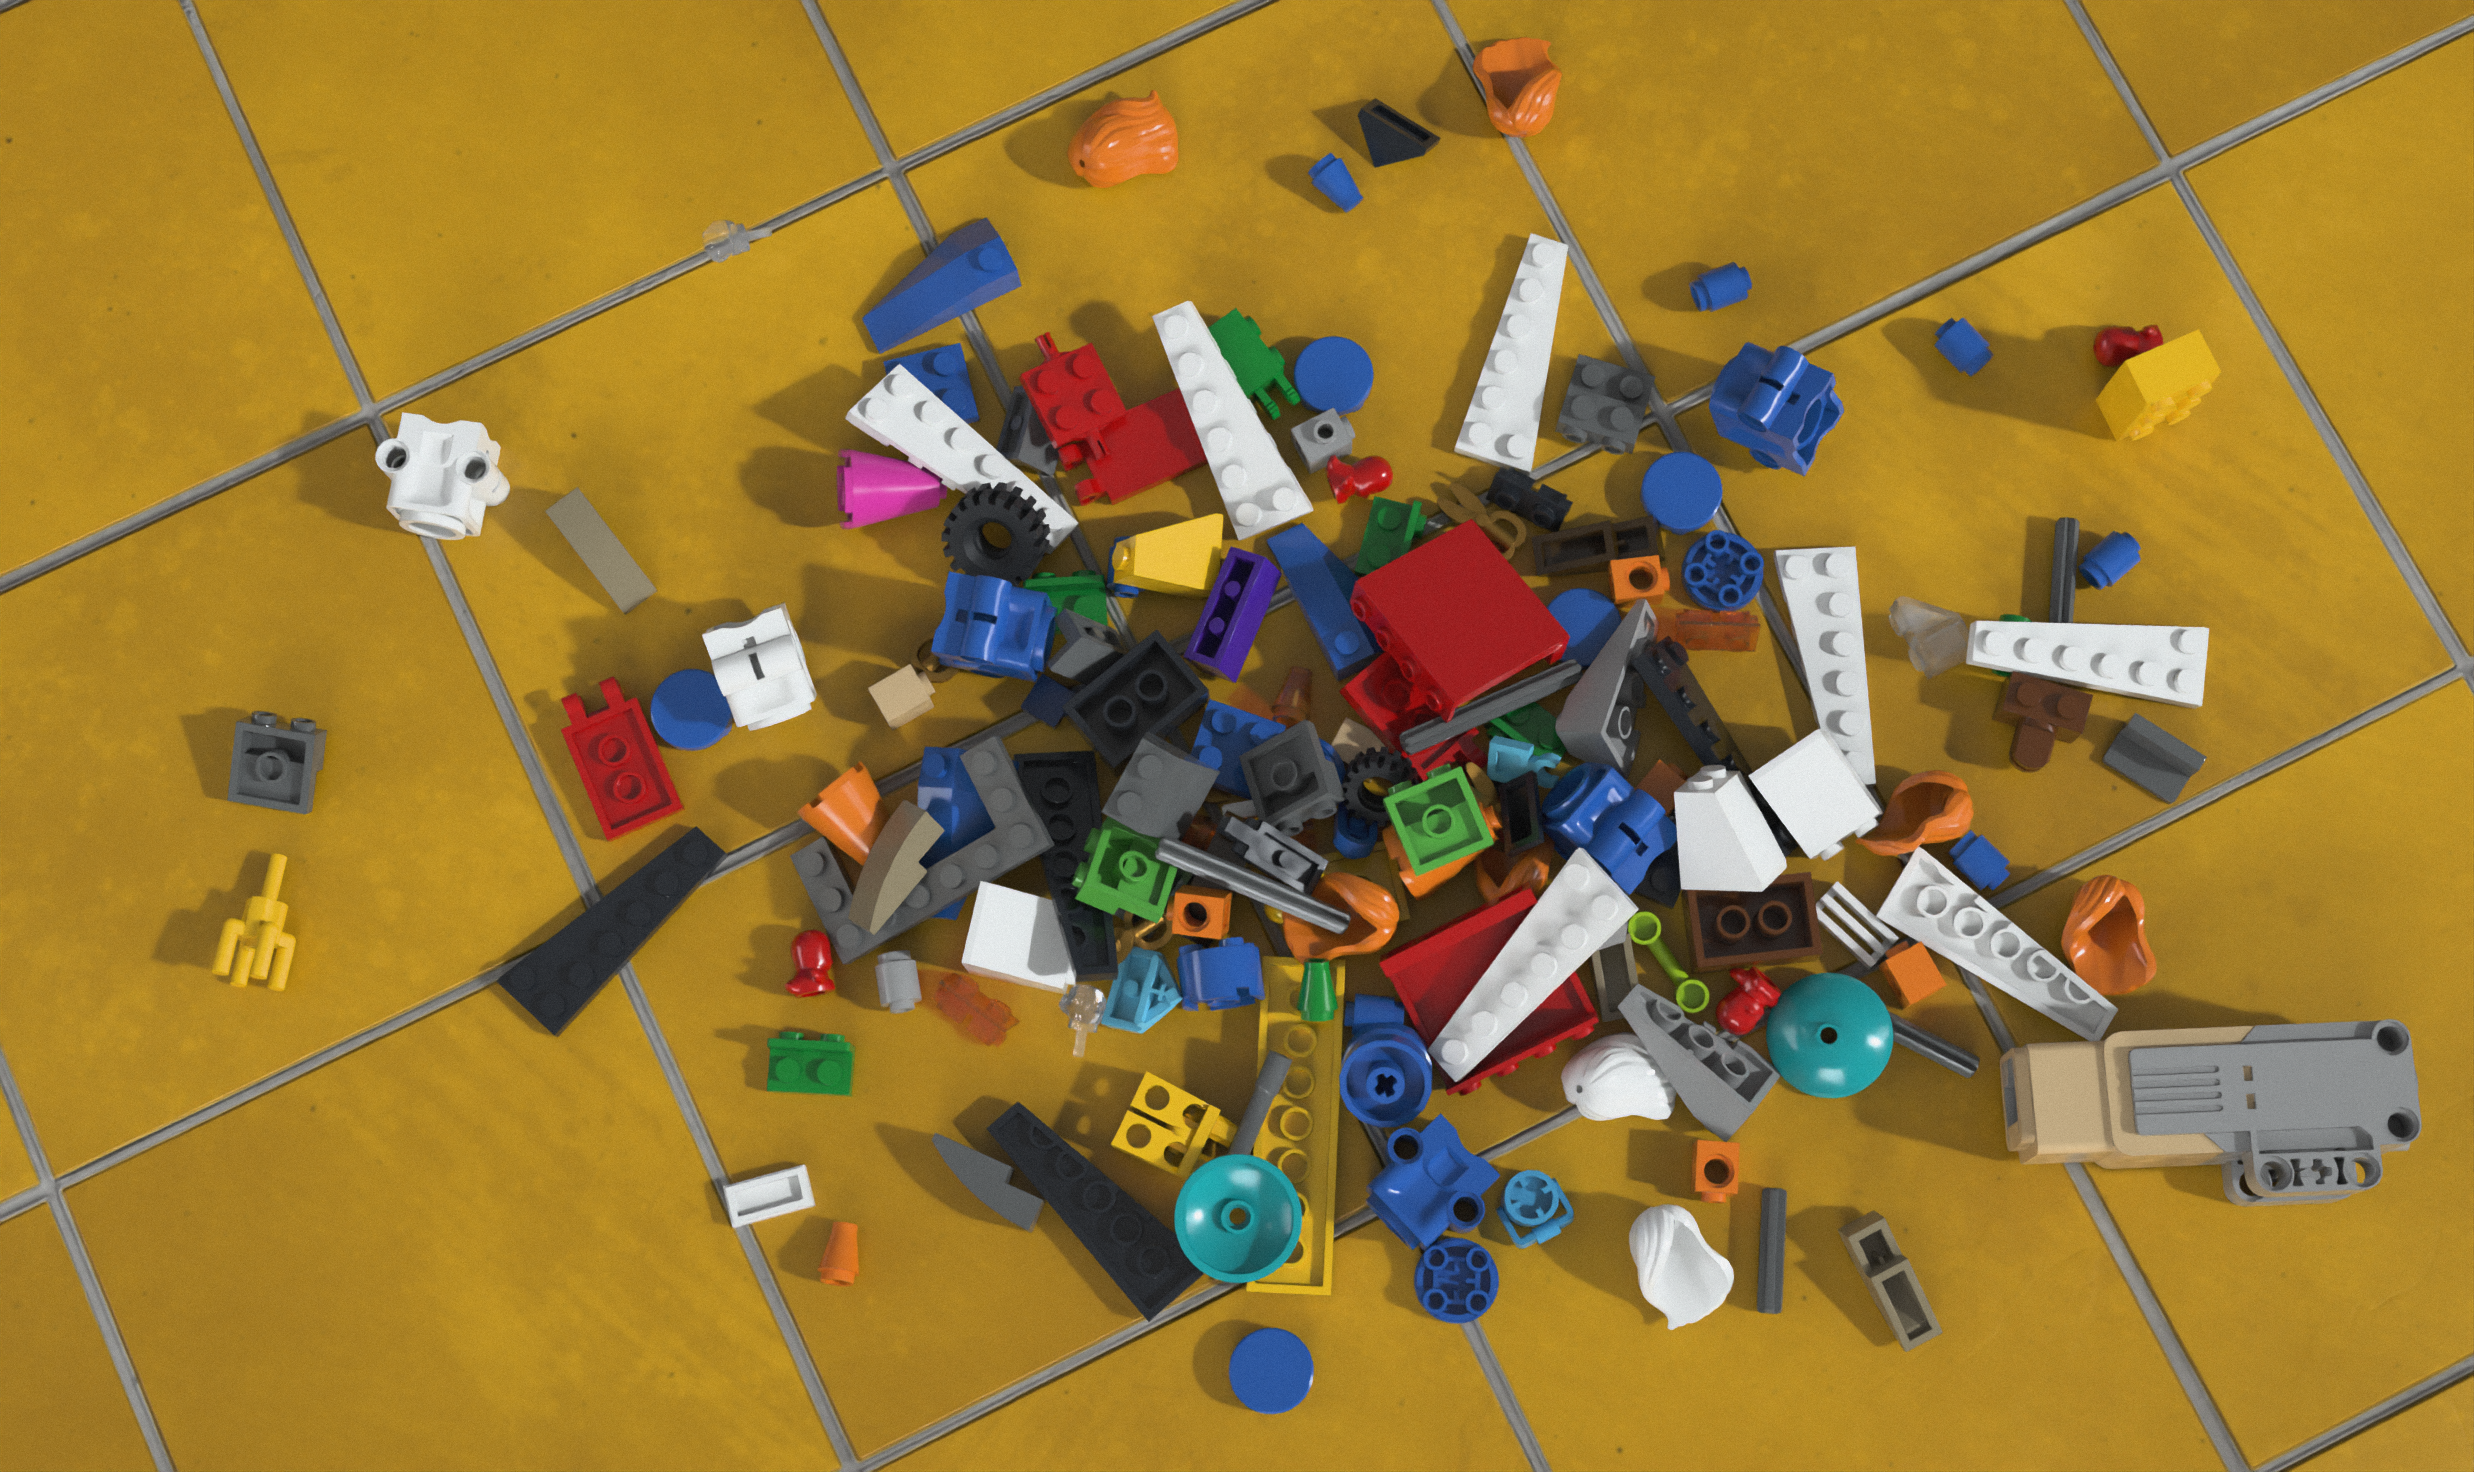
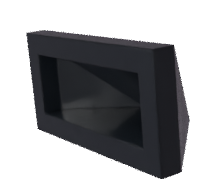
[1358,98,1441,168]
[1499,770,1544,858]

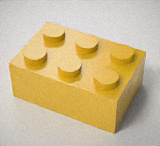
[2095,329,2221,441]

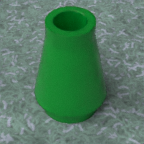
[1296,958,1338,1021]

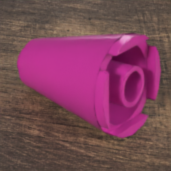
[837,449,947,530]

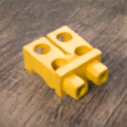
[1111,1071,1238,1180]

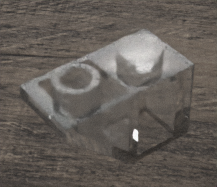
[1889,596,1969,679]

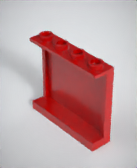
[1350,519,1570,723]
[1379,881,1599,1096]

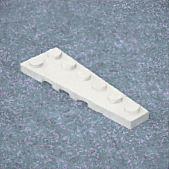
[1454,233,1568,477]
[1152,301,1314,540]
[845,364,1079,554]
[1773,546,1876,787]
[1966,621,2209,709]
[1427,847,1639,1082]
[1875,847,2118,1041]

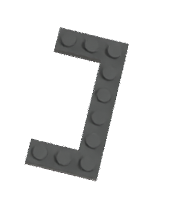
[790,736,1055,964]

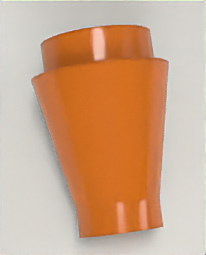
[817,1222,859,1287]

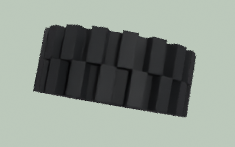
[942,482,1050,587]

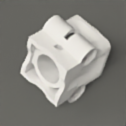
[375,412,510,540]
[702,602,817,731]

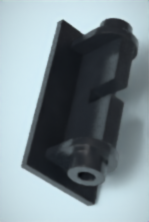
[1486,467,1573,532]

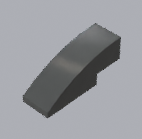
[932,1133,1046,1233]

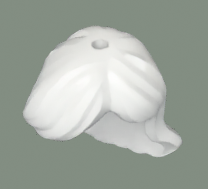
[1561,1032,1677,1121]
[1629,1204,1734,1330]

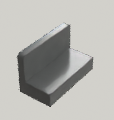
[996,386,1062,476]
[1047,608,1129,685]
[2102,713,2207,804]

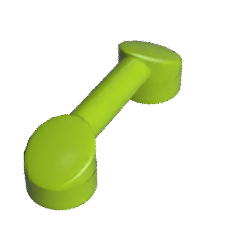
[1627,910,1709,1013]

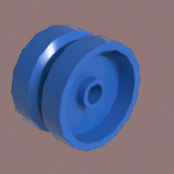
[1339,1022,1433,1128]

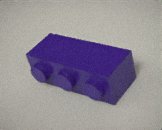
[1183,546,1282,683]

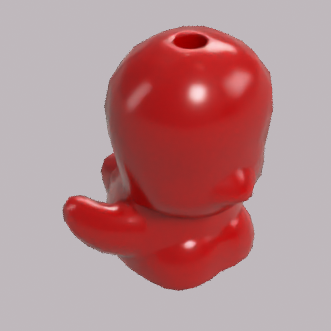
[2093,325,2164,367]
[1325,455,1393,505]
[784,929,835,998]
[1715,966,1781,1035]

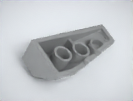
[1555,599,1659,779]
[1618,984,1781,1142]

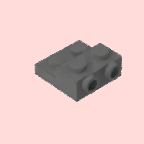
[1555,354,1655,455]
[227,711,327,814]
[1239,720,1346,837]

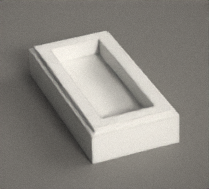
[723,1164,816,1228]

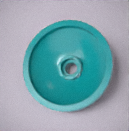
[1766,973,1893,1098]
[1174,1154,1302,1283]

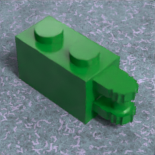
[1208,308,1301,420]

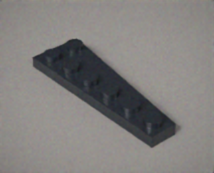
[1631,636,1798,858]
[1013,750,1119,982]
[496,826,728,1037]
[986,1101,1205,1322]

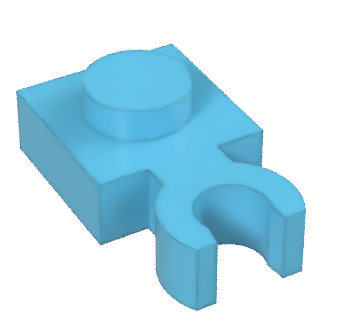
[1487,736,1561,788]

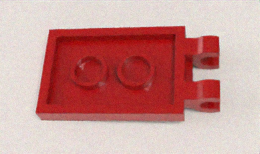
[1058,388,1209,506]
[1339,651,1488,784]
[561,676,685,842]

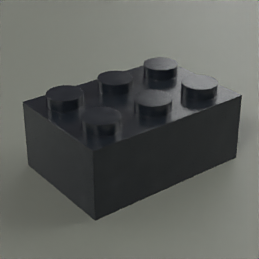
[1062,629,1210,778]

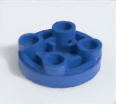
[1294,336,1373,416]
[1640,452,1723,535]
[1681,530,1764,613]
[1546,588,1622,670]
[650,669,733,751]
[1414,1238,1499,1324]
[1229,1328,1314,1414]

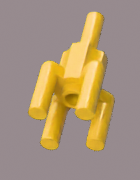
[211,853,296,991]

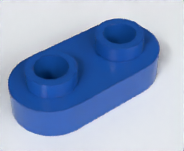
[1333,799,1378,860]

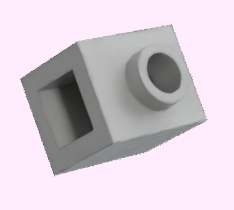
[1291,408,1356,475]

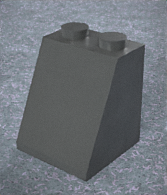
[1101,732,1220,841]

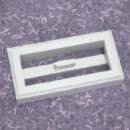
[1816,881,1899,969]

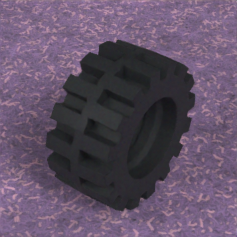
[1342,746,1419,827]

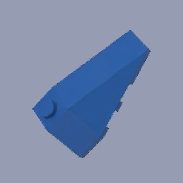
[862,217,1021,354]
[1266,523,1385,682]

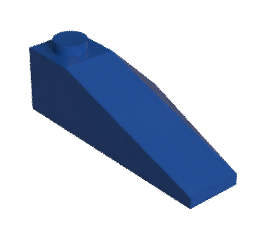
[918,747,1019,920]

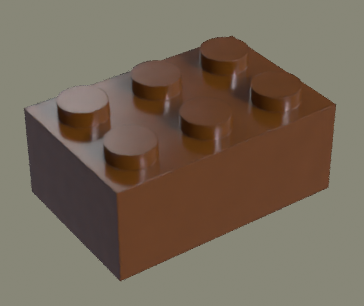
[1681,872,1823,975]

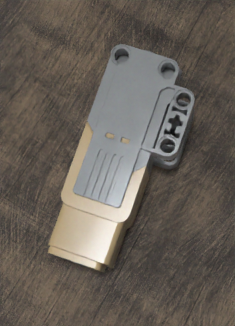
[2000,1019,2422,1207]

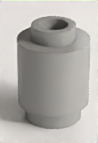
[875,950,922,1014]

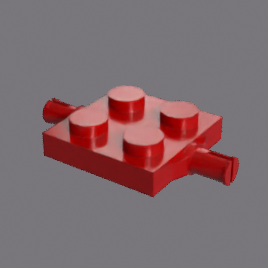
[1019,332,1128,461]

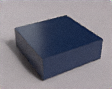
[1020,673,1076,730]

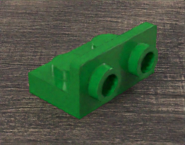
[1354,496,1427,577]
[1023,570,1108,635]
[1483,702,1567,774]
[767,1032,856,1097]

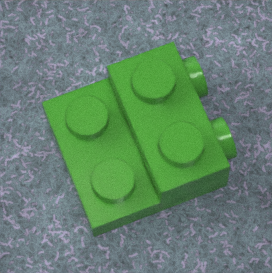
[1383,764,1494,877]
[1072,816,1178,923]

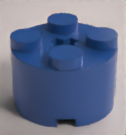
[1176,937,1265,1011]

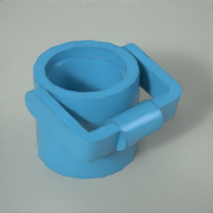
[1495,1170,1574,1249]

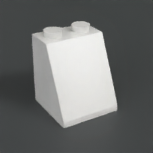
[1749,729,1884,861]
[1674,765,1787,892]
[961,881,1076,994]

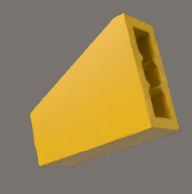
[1112,513,1223,600]

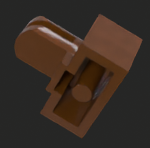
[1992,671,2093,773]

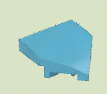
[1101,946,1183,1034]

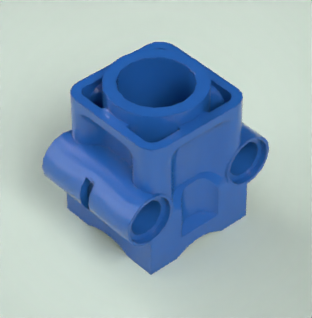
[1709,342,1844,476]
[931,571,1058,682]
[1541,762,1677,895]
[1365,1113,1500,1251]

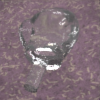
[702,220,772,263]
[1059,984,1106,1057]

